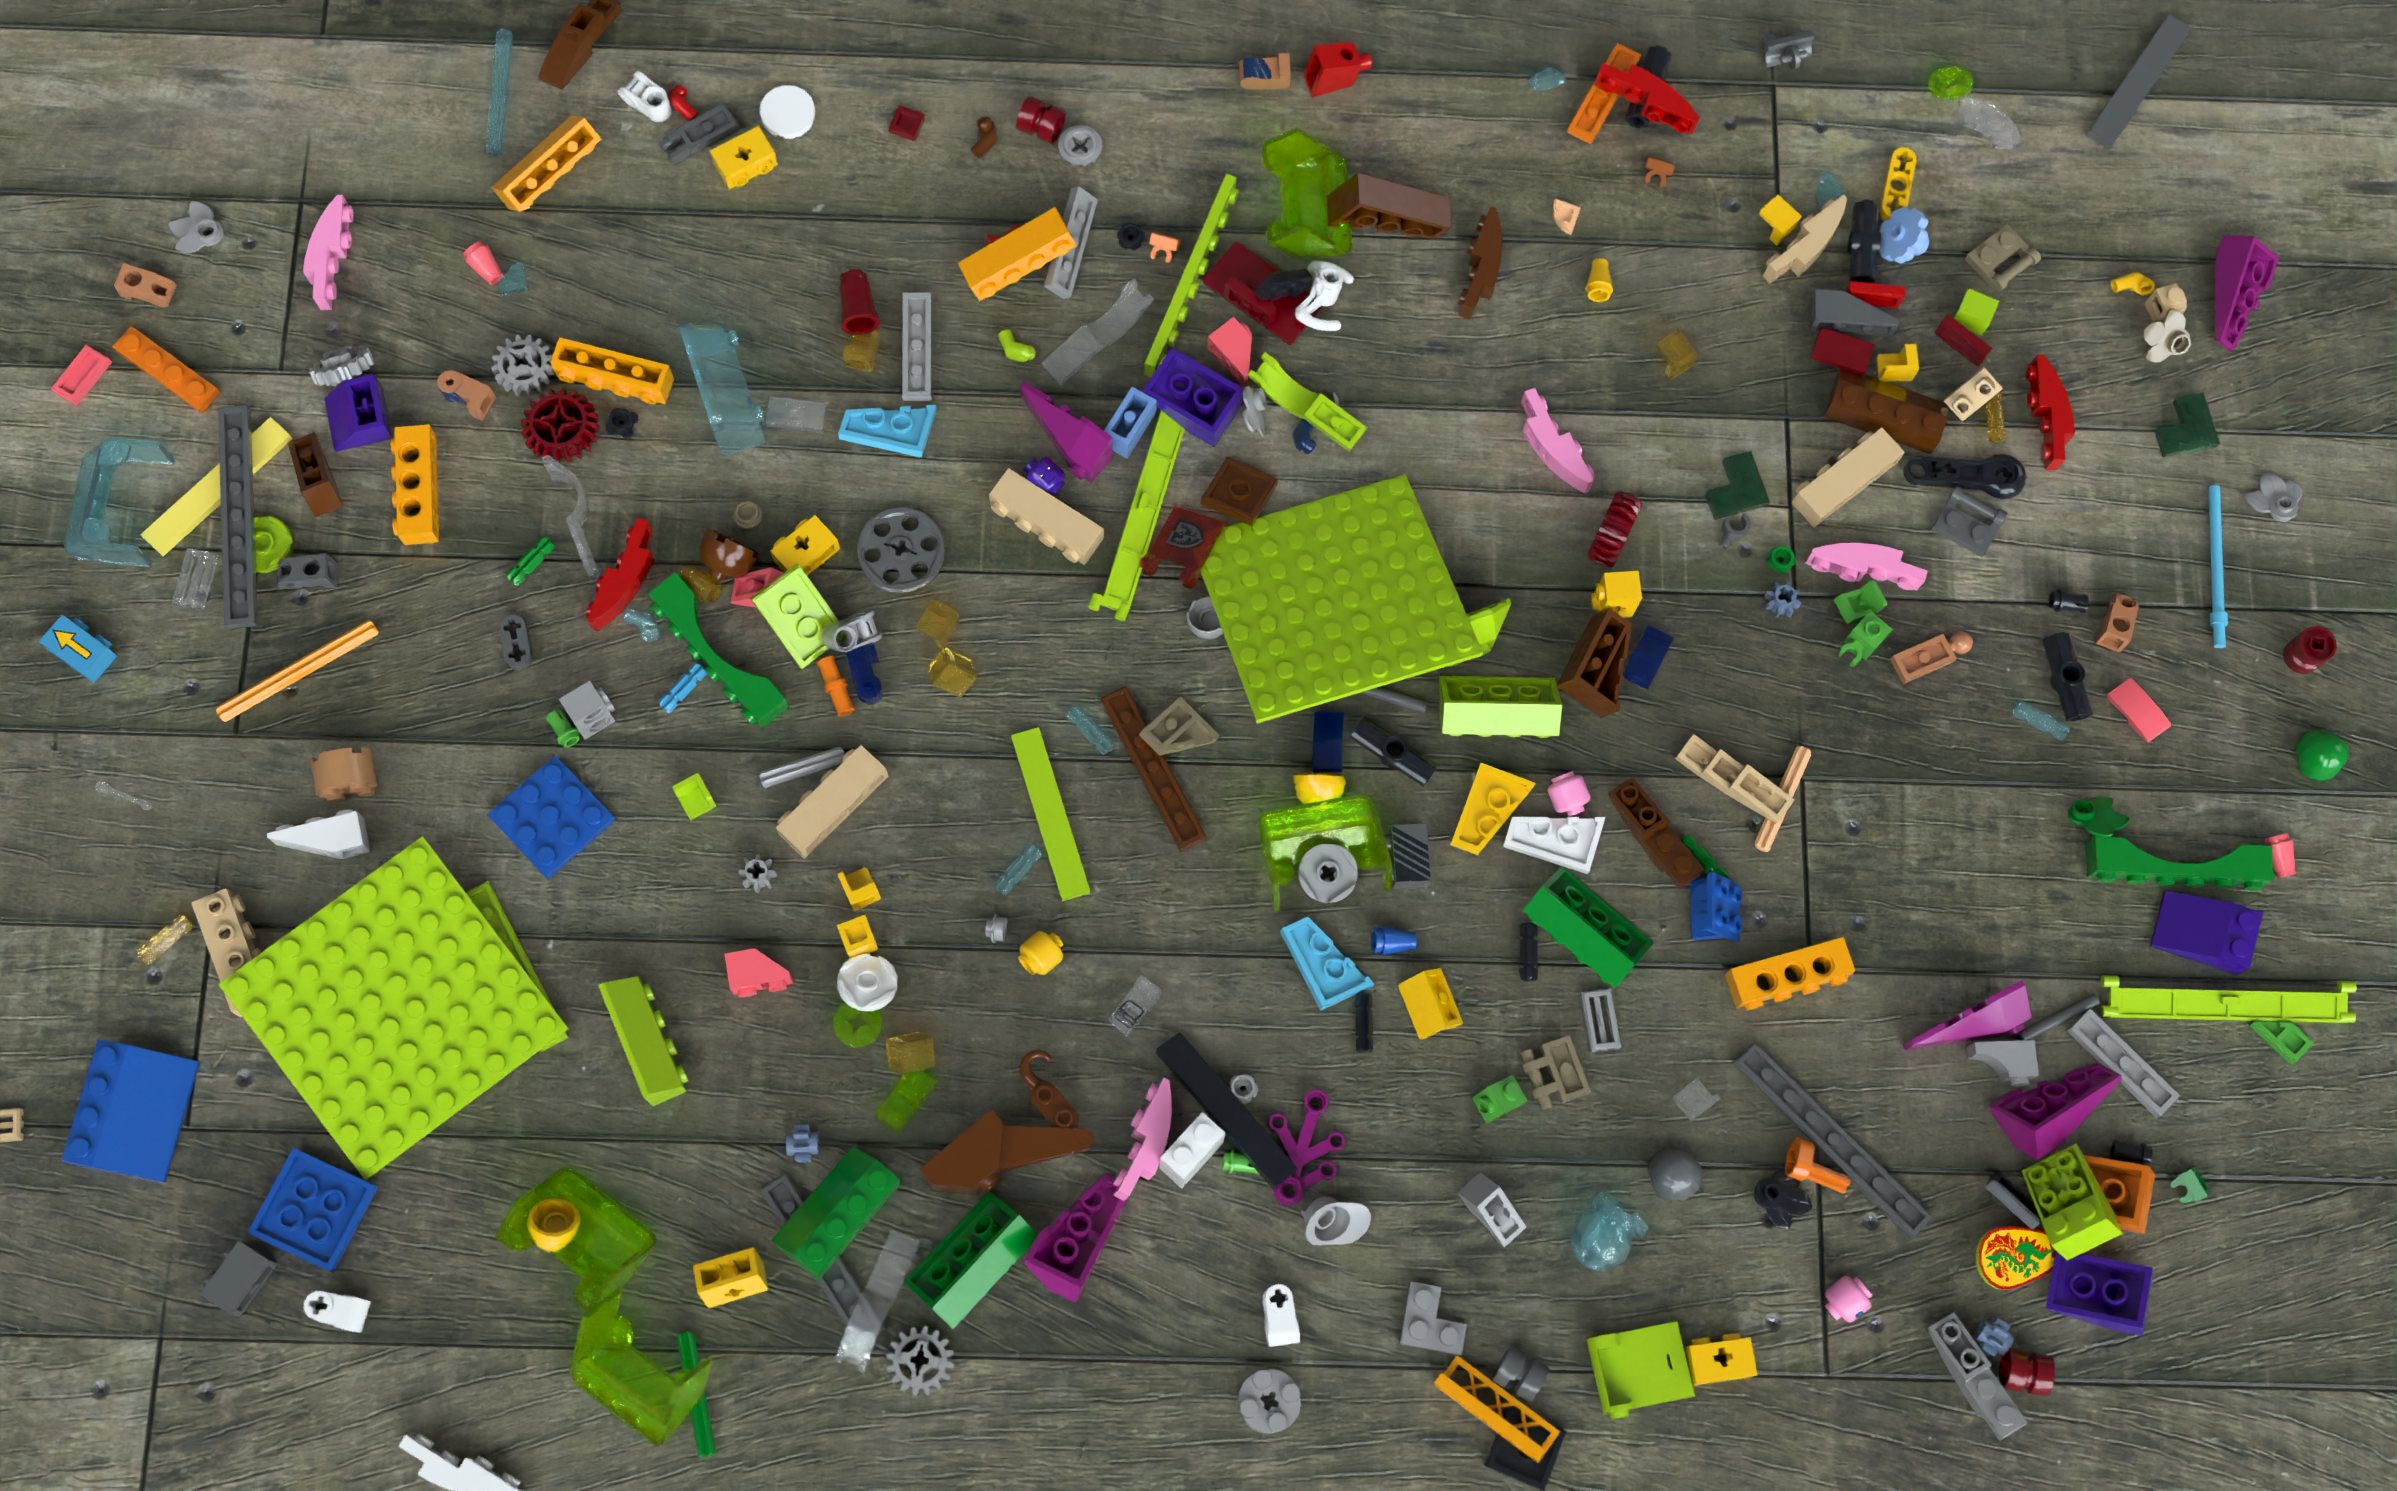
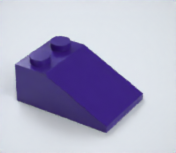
[1142,348,1244,447]
[2150,891,2263,975]
[2046,1251,2153,1336]

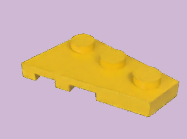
[1450,763,1536,855]

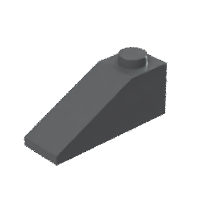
[1809,287,1899,337]

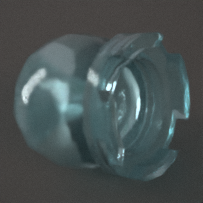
[1570,1191,1649,1272]

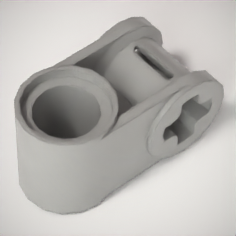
[822,609,882,652]

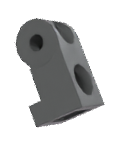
[277,553,337,589]

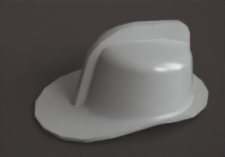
[1301,1196,1371,1245]

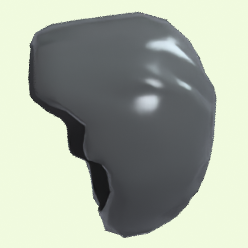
[1648,1147,1703,1201]

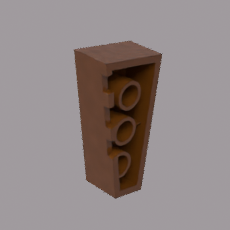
[1326,173,1451,239]

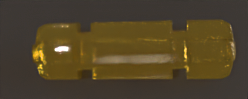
[1986,391,2006,444]
[137,915,193,965]

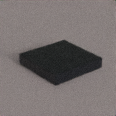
[1484,1407,1566,1491]

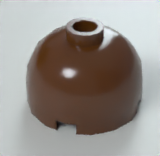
[700,528,760,581]

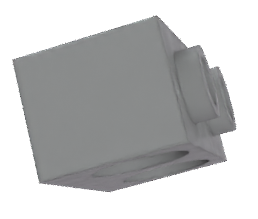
[559,680,615,740]

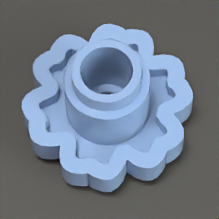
[1879,206,1929,264]

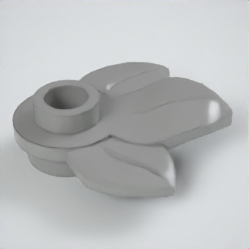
[168,201,224,253]
[1243,386,1267,436]
[2244,473,2303,522]

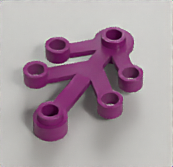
[1268,1089,1345,1206]

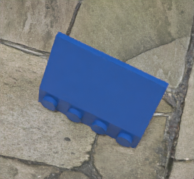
[62,1039,200,1183]

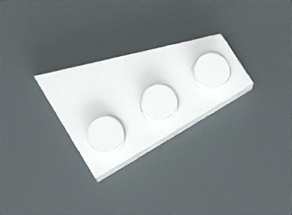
[1503,817,1605,874]

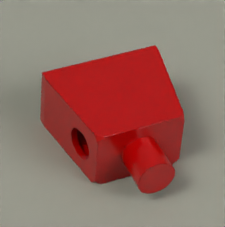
[1303,42,1372,98]

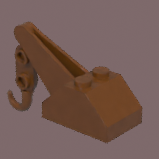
[919,1050,1093,1195]

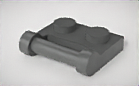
[1931,485,2007,557]

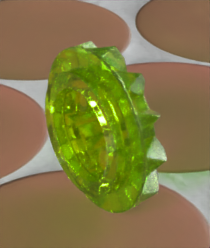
[1928,66,1973,103]
[833,1003,882,1048]

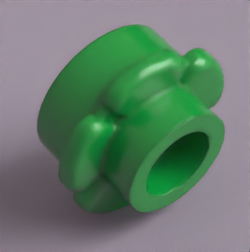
[1767,546,1795,573]

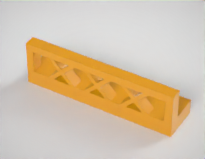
[1434,1355,1560,1463]

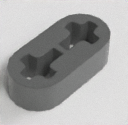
[499,614,533,671]

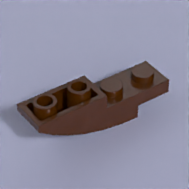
[538,0,621,90]
[1458,206,1502,320]
[1608,777,1705,889]

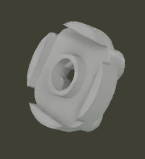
[1298,844,1358,903]
[1238,1369,1301,1434]

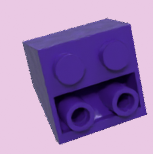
[324,374,392,452]

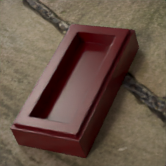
[1934,315,1993,367]

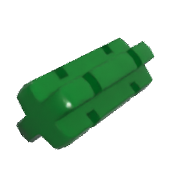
[506,536,555,586]
[1681,834,1728,878]

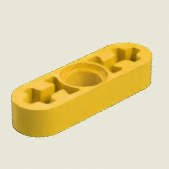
[1879,147,1917,221]

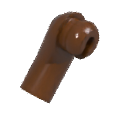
[971,116,997,158]

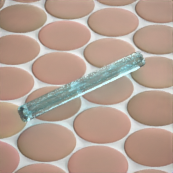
[485,28,513,156]

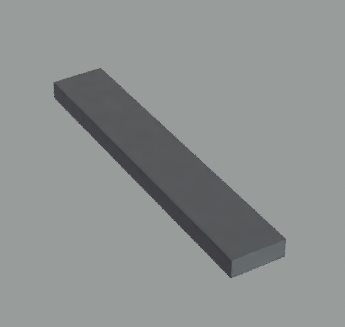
[2086,14,2192,150]
[760,1173,886,1347]

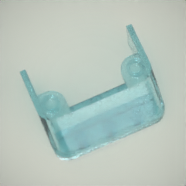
[678,323,766,457]
[63,438,175,567]

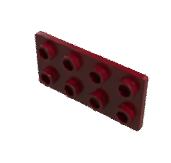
[1203,241,1323,345]

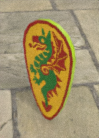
[1976,1227,2056,1290]

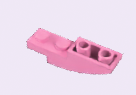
[303,195,354,310]
[1521,388,1595,493]
[1805,543,1928,590]
[1113,1078,1172,1201]

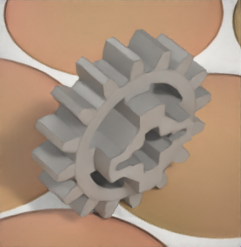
[491,334,555,396]
[309,346,374,387]
[886,1326,955,1396]

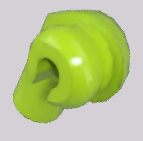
[998,329,1036,362]

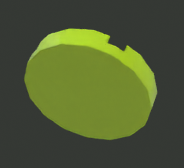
[254,516,294,573]

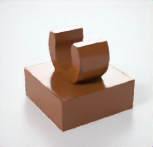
[1645,157,1676,188]

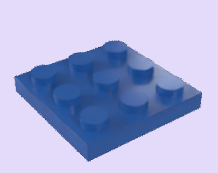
[487,755,616,879]
[247,1148,379,1273]

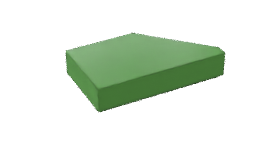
[2249,1020,2314,1065]

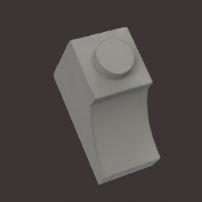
[1966,1040,2039,1086]
[1457,1172,1526,1247]

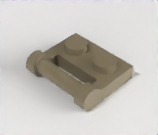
[1964,224,2041,292]

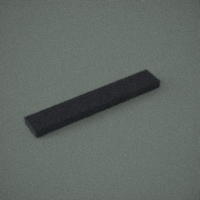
[1156,1032,1298,1190]

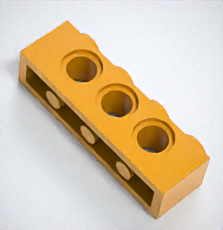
[390,424,439,545]
[1725,937,1856,1011]

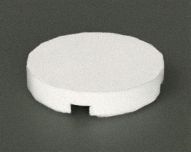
[760,85,816,139]
[837,953,898,1011]

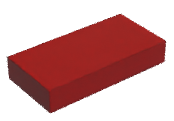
[1845,281,1906,308]

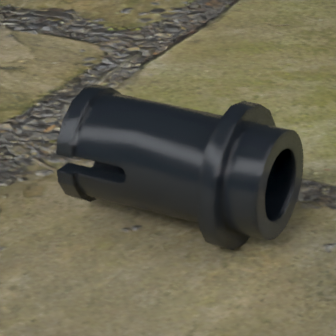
[2048,589,2089,613]
[2110,1140,2153,1166]

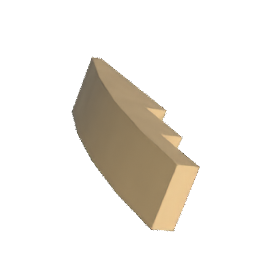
[1674,734,1795,823]

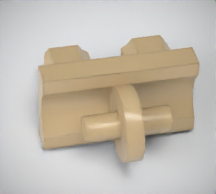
[1944,366,2003,422]

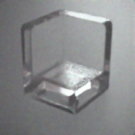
[1672,1078,1721,1122]

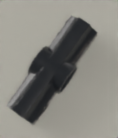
[1625,45,1671,128]
[1847,200,1881,283]
[2042,632,2093,722]
[1350,716,1438,787]

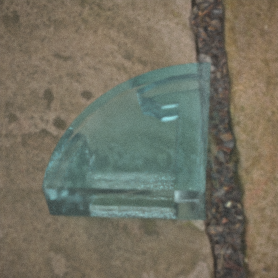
[1528,67,1566,90]
[1815,171,1844,209]
[499,262,529,297]

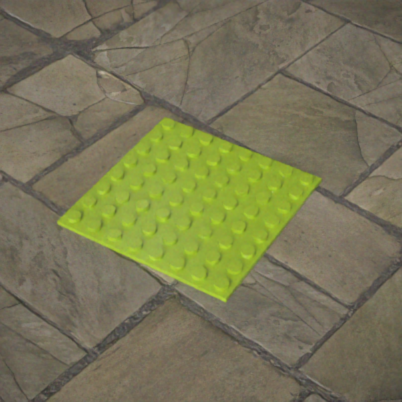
[1192,474,1483,723]
[218,836,569,1181]

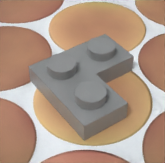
[1399,1281,1467,1356]

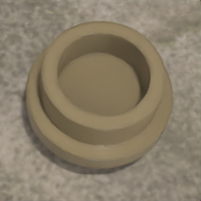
[733,501,762,529]

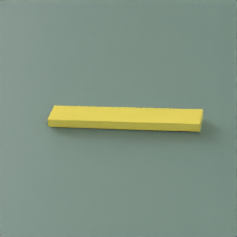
[140,417,293,556]

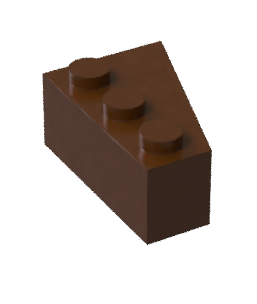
[1556,608,1632,718]

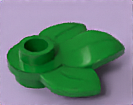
[2068,797,2130,837]

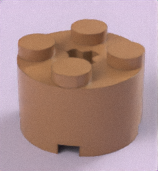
[310,747,377,803]

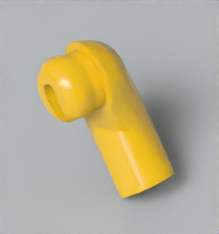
[2110,272,2155,295]

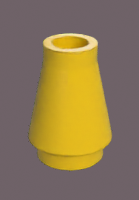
[1585,258,1613,302]

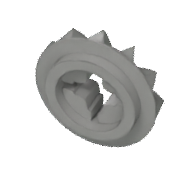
[1058,125,1102,167]

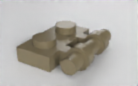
[1521,1035,1591,1110]

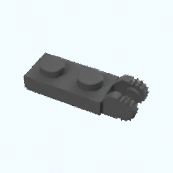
[659,104,740,164]

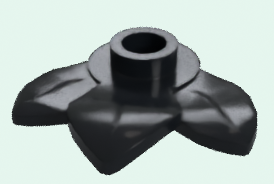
[1754,1169,1812,1230]

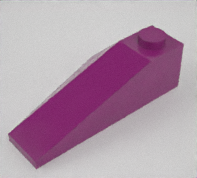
[2215,235,2279,351]
[1020,382,1112,483]
[1902,980,2032,1051]
[1989,1063,2122,1160]
[1024,1174,1128,1303]

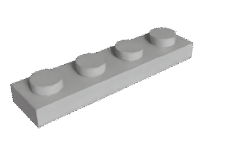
[1044,186,1098,299]
[902,292,932,401]
[2067,1009,2180,1118]

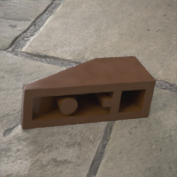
[288,432,343,517]

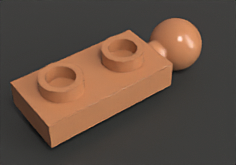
[1890,631,1973,684]

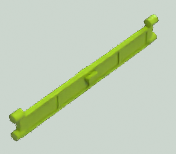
[1088,410,1185,621]
[2100,975,2357,1023]

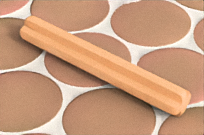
[1754,746,1811,852]

